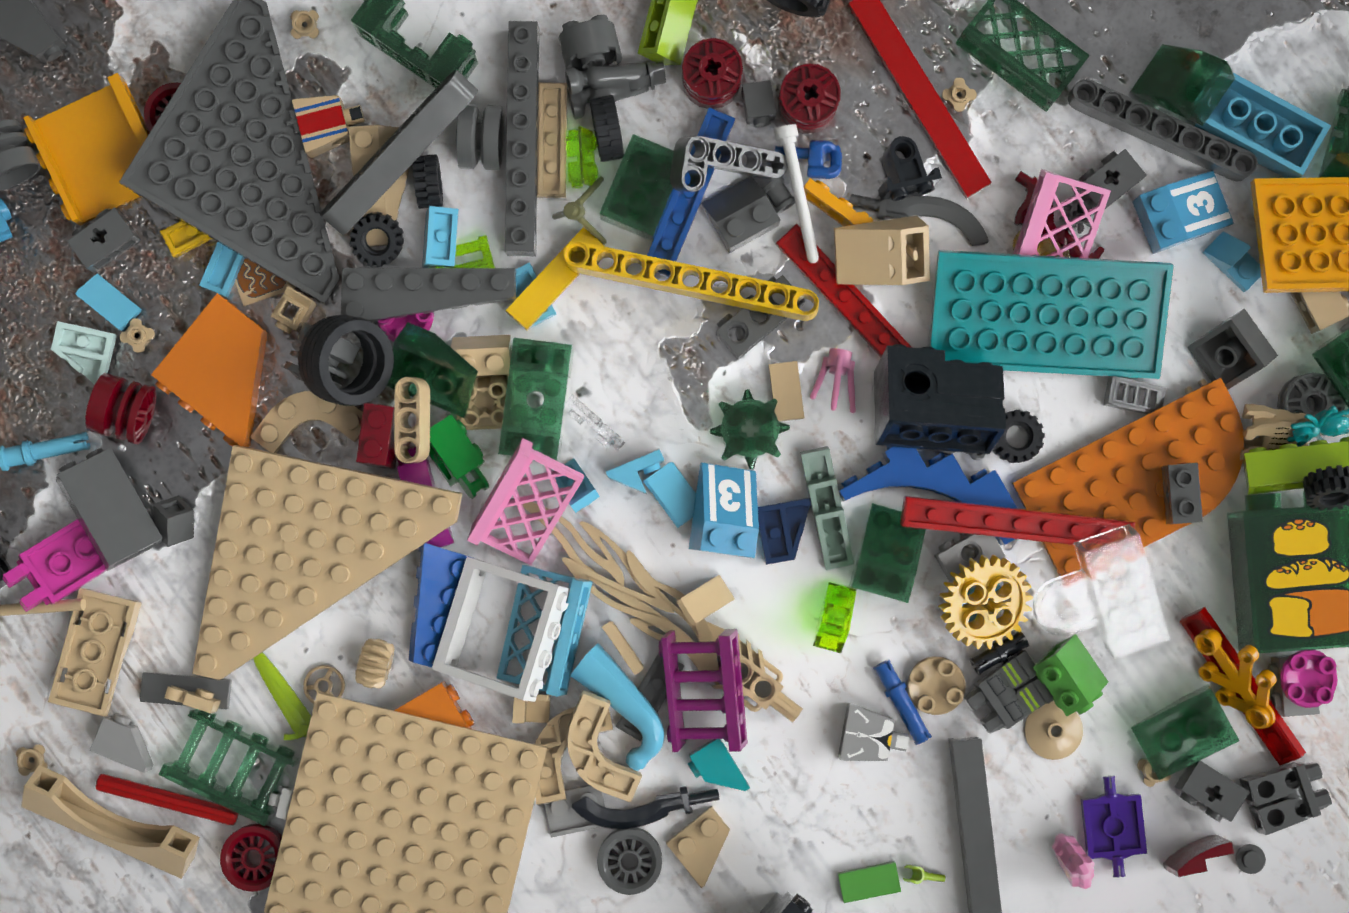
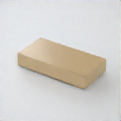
[768,361,804,422]
[602,621,644,675]

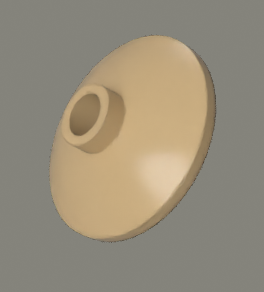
[1024,701,1083,760]

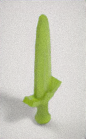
[253,652,311,740]

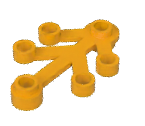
[1194,629,1277,729]

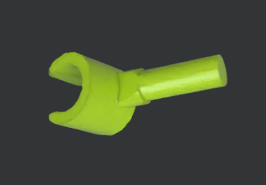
[903,865,946,884]

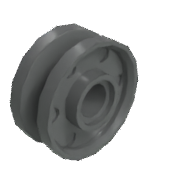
[1277,372,1345,417]

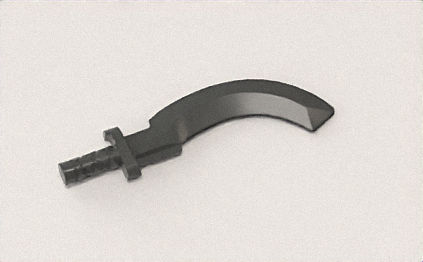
[849,194,989,246]

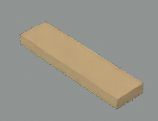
[537,83,567,198]

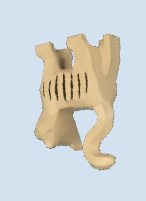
[1240,404,1322,463]

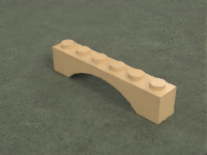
[21,765,200,879]

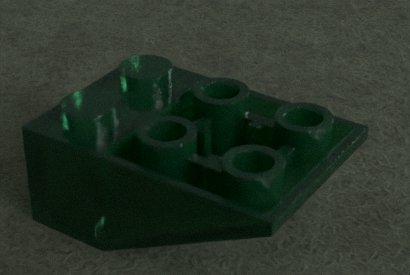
[1130,44,1235,126]
[848,503,926,603]

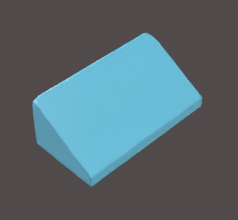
[75,273,142,331]
[643,462,696,528]

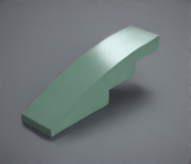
[800,446,854,570]

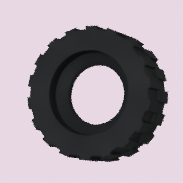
[590,95,624,162]

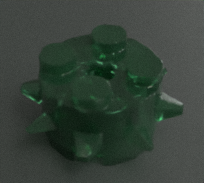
[710,389,790,469]

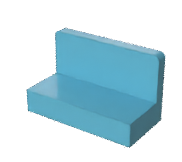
[422,206,459,268]

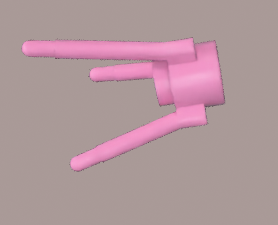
[810,348,856,413]

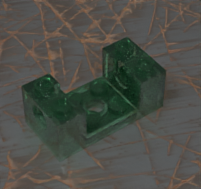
[351,0,478,89]
[498,337,574,462]

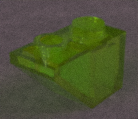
[813,582,857,653]

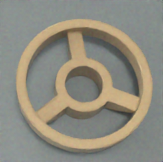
[303,665,345,704]

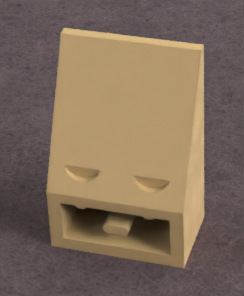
[834,215,930,285]
[450,335,515,430]

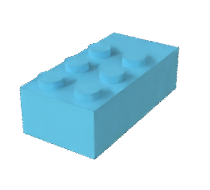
[1194,70,1331,178]

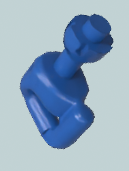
[775,140,842,179]

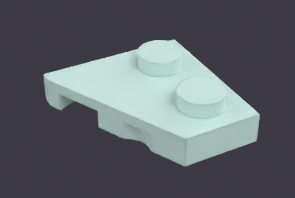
[51,321,117,385]

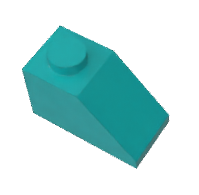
[687,739,750,791]

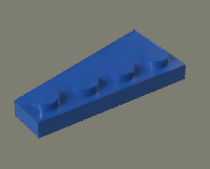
[408,543,473,667]

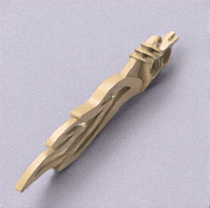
[523,502,803,723]

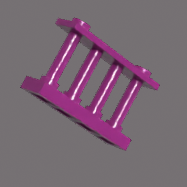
[658,629,748,752]

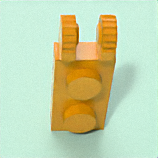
[804,178,874,226]

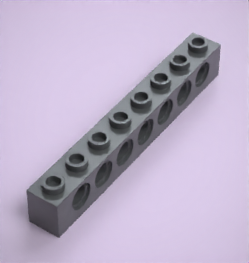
[505,21,540,257]

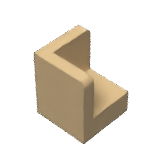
[512,693,551,723]

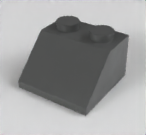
[701,176,781,253]
[1187,308,1278,390]

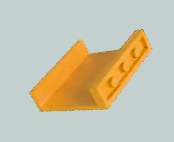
[23,73,150,226]

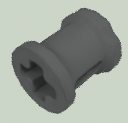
[762,176,795,214]

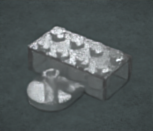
[1033,524,1170,659]

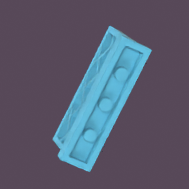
[497,565,593,697]

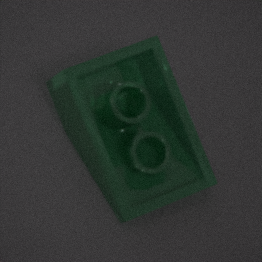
[386,322,478,418]
[1131,684,1240,780]

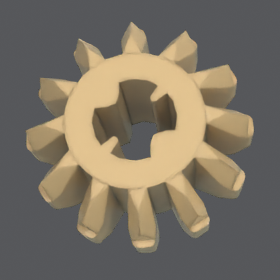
[355,638,395,689]

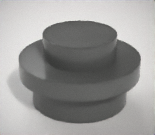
[1235,844,1266,874]

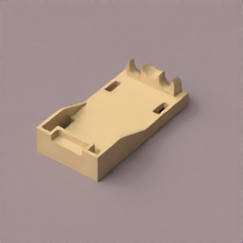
[48,588,142,717]

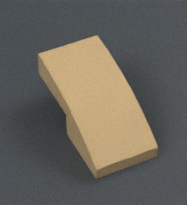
[676,575,735,626]

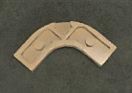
[250,391,363,453]
[567,690,642,803]
[535,707,613,805]

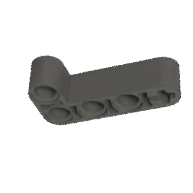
[670,136,788,192]

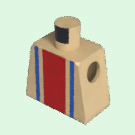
[292,95,365,158]

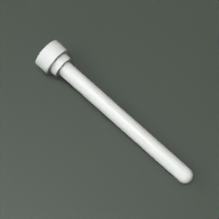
[774,124,819,263]

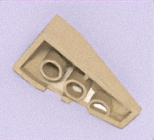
[349,125,411,247]

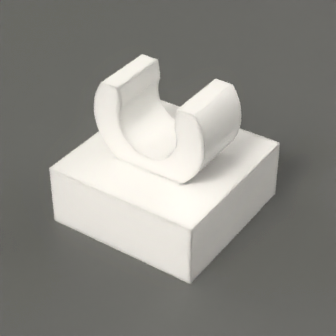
[268,788,294,820]

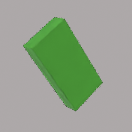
[837,861,901,903]

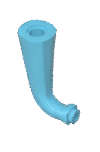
[571,643,665,771]

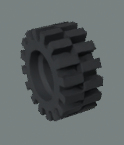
[413,154,443,209]
[350,212,404,267]
[993,410,1045,463]
[1303,465,1349,510]

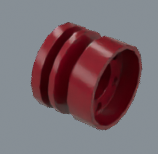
[682,38,743,109]
[778,63,841,134]
[85,373,157,445]

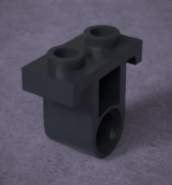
[878,136,942,201]

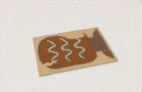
[235,258,295,306]

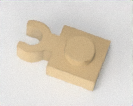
[164,686,221,713]

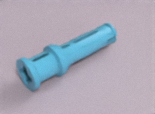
[0,431,90,472]

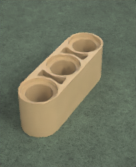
[394,377,430,463]

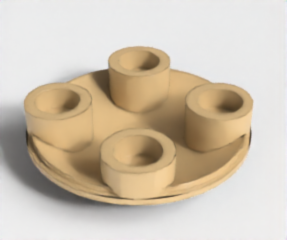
[907,656,966,715]

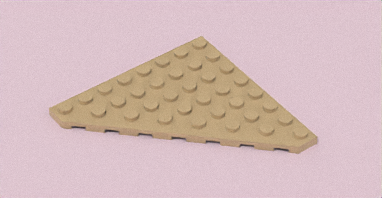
[192,445,462,680]

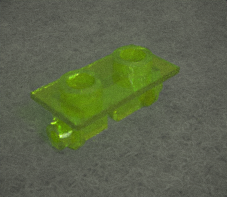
[566,126,598,189]

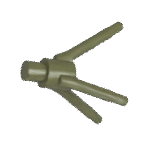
[552,176,607,244]

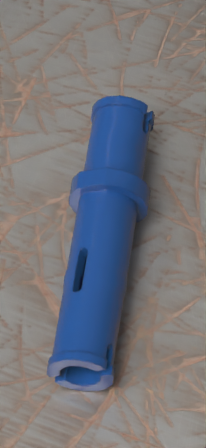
[873,659,932,745]

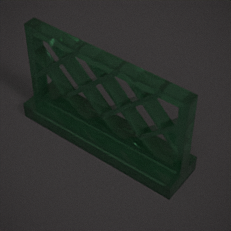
[956,0,1090,112]

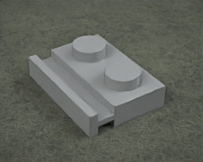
[544,785,605,838]

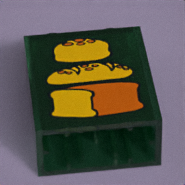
[1227,491,1349,653]

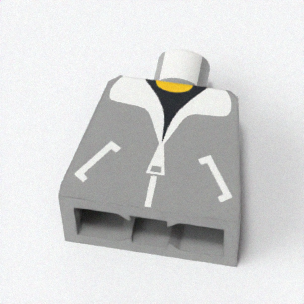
[838,703,909,761]

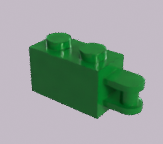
[429,414,489,499]

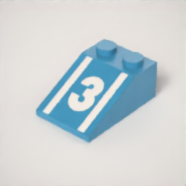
[1132,171,1234,254]
[688,463,759,558]

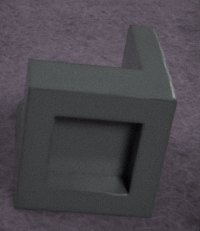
[153,495,194,547]

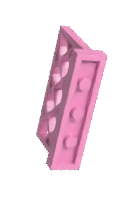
[1013,169,1111,258]
[467,438,584,565]

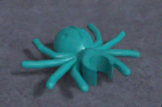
[1287,405,1349,447]

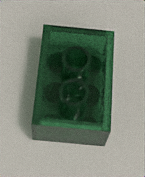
[599,134,675,241]

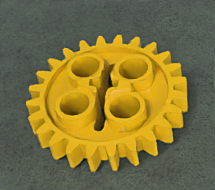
[938,555,1033,649]

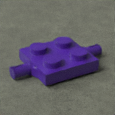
[1080,776,1147,878]

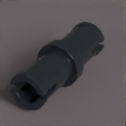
[969,631,1029,675]

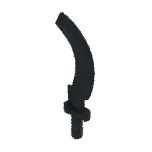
[572,786,720,829]

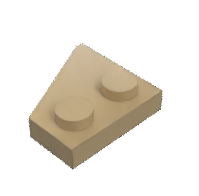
[666,806,730,888]

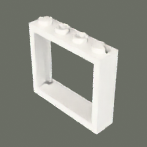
[432,557,570,702]

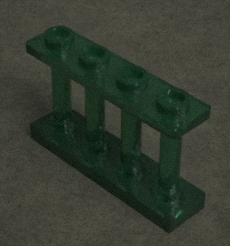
[158,709,300,826]

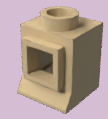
[271,286,317,334]

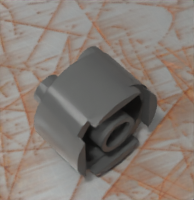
[558,14,622,71]

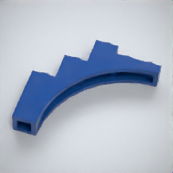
[839,446,1017,546]

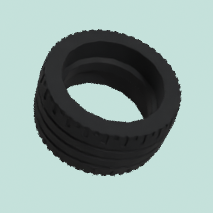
[298,315,394,406]

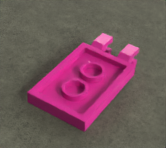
[2,519,107,612]

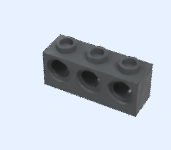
[716,275,805,360]

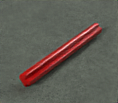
[96,774,239,826]

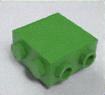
[1033,633,1109,716]

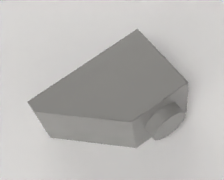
[90,713,154,773]

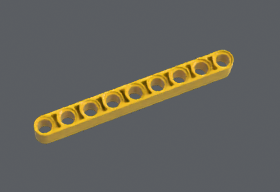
[564,241,819,321]

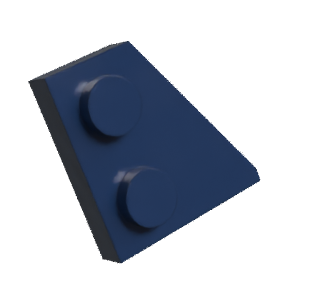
[758,498,811,565]

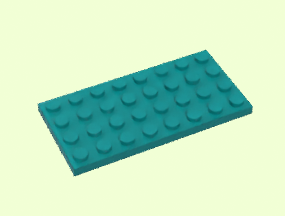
[929,250,1174,379]

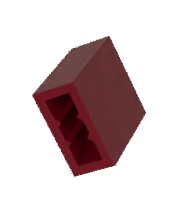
[356,403,397,469]

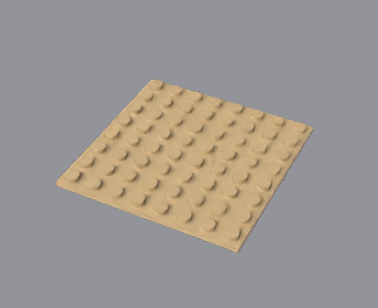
[264,692,547,913]

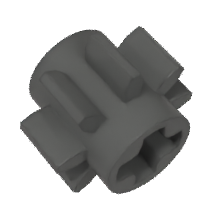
[1059,199,1095,234]

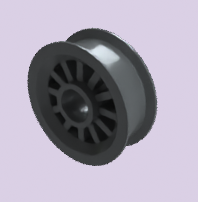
[597,827,662,895]

